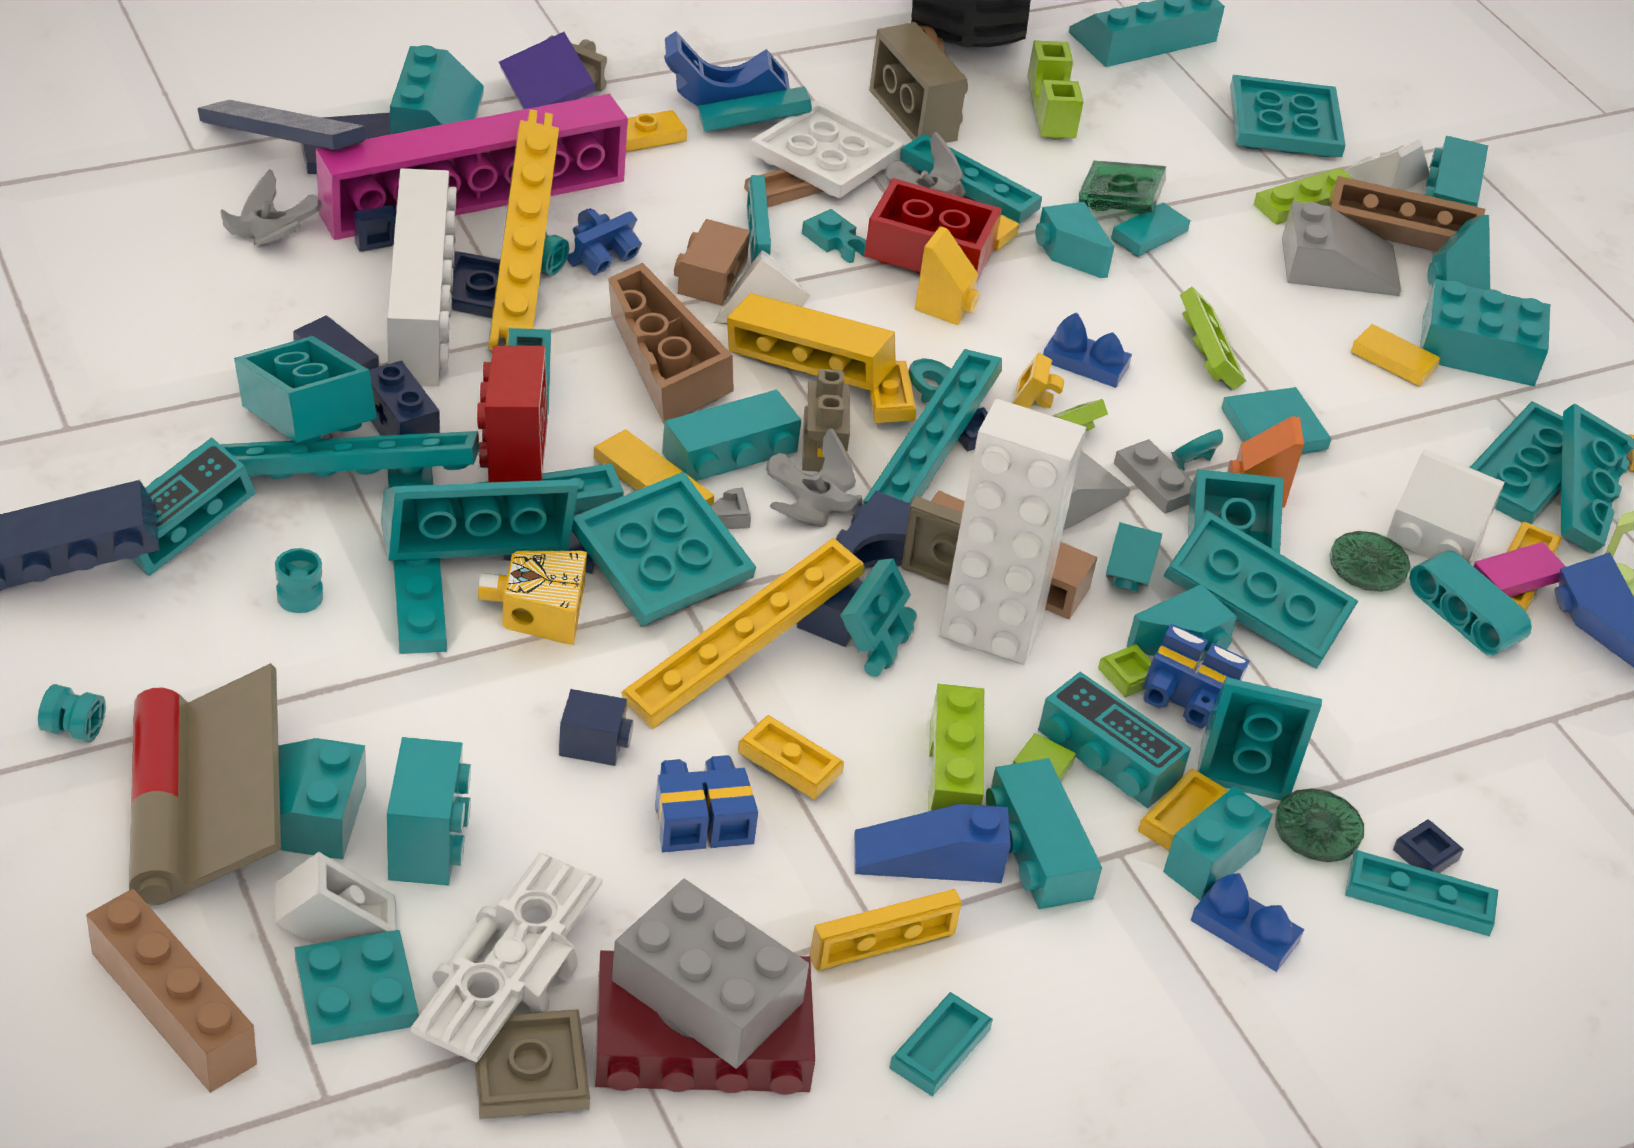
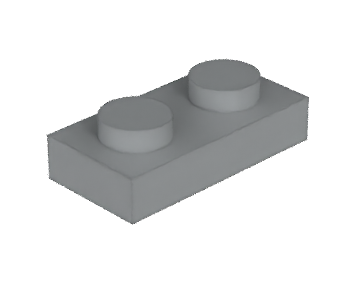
[1113,439,1193,514]

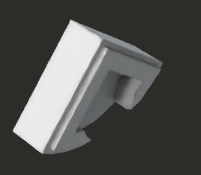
[710,487,751,529]

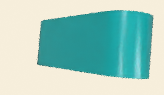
[1409,550,1532,656]

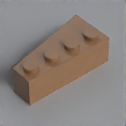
[608,263,734,424]

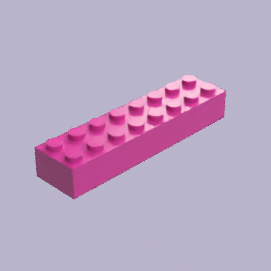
[316,93,628,240]

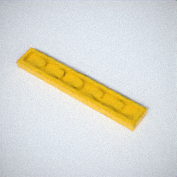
[621,538,864,729]

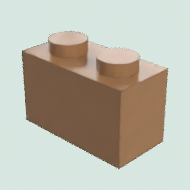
[674,219,750,306]

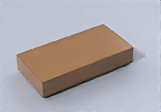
[744,169,824,207]

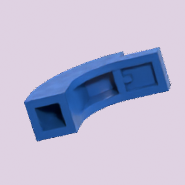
[664,31,790,106]

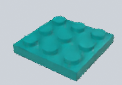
[1230,74,1346,157]
[572,472,756,626]

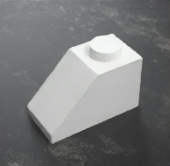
[275,852,396,944]

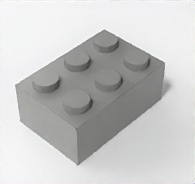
[612,878,809,1069]

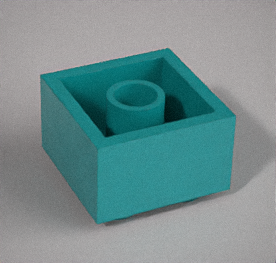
[387,737,471,886]

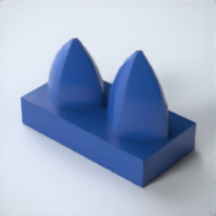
[1043,312,1132,388]
[1190,873,1305,972]

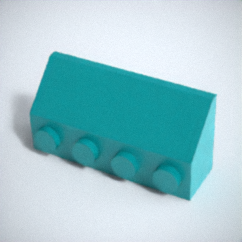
[1068,0,1225,67]
[381,479,579,561]

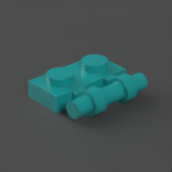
[840,559,917,677]

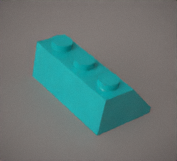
[390,45,484,135]

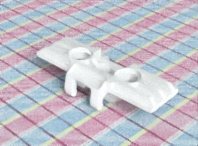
[411,852,603,1063]

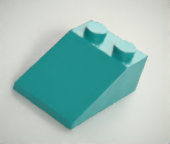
[1188,469,1284,553]
[1197,677,1322,802]
[278,738,366,860]

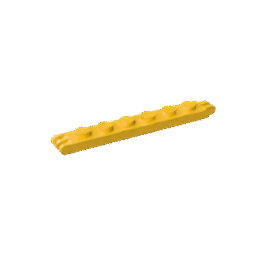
[488,109,559,350]

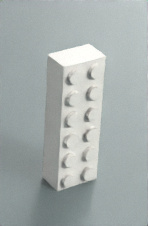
[387,168,457,386]
[939,398,1087,665]

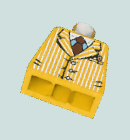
[478,551,587,645]

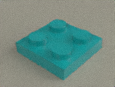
[294,930,419,1045]

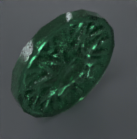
[1329,531,1411,592]
[1275,788,1364,862]

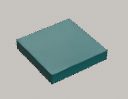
[1221,387,1332,453]

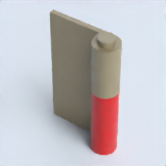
[129,663,281,905]

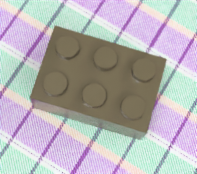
[869,22,968,143]

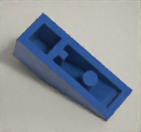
[1554,552,1634,668]
[854,804,1011,883]

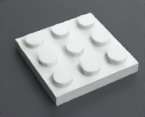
[749,100,905,198]

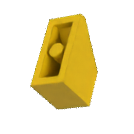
[914,226,980,325]

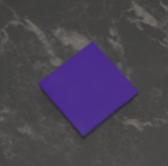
[498,32,596,110]

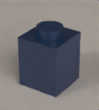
[559,689,634,766]

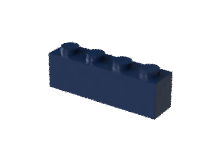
[0,480,159,591]

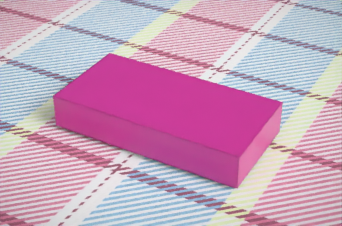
[1473,542,1566,597]

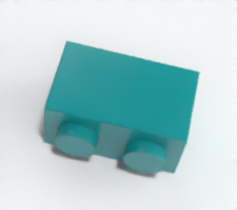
[1163,786,1273,901]

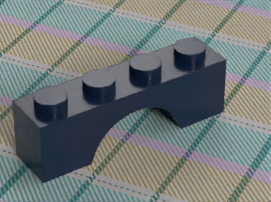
[797,491,911,647]

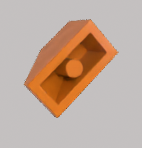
[1227,416,1304,508]

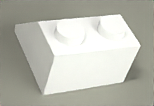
[1385,449,1504,564]

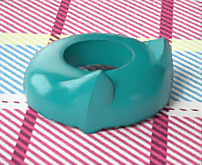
[908,358,951,403]
[1171,429,1223,471]

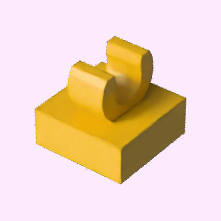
[1013,352,1065,409]

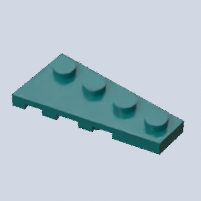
[1561,403,1634,554]

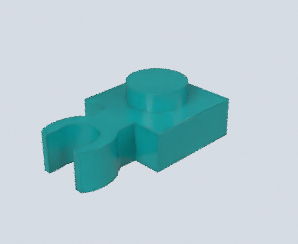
[801,209,866,263]

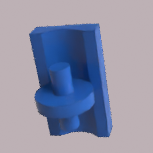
[567,208,642,275]

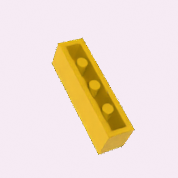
[727,293,896,391]

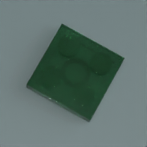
[1079,160,1166,214]

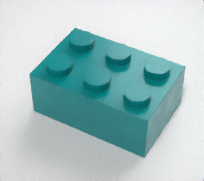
[1420,279,1551,387]
[234,336,377,444]

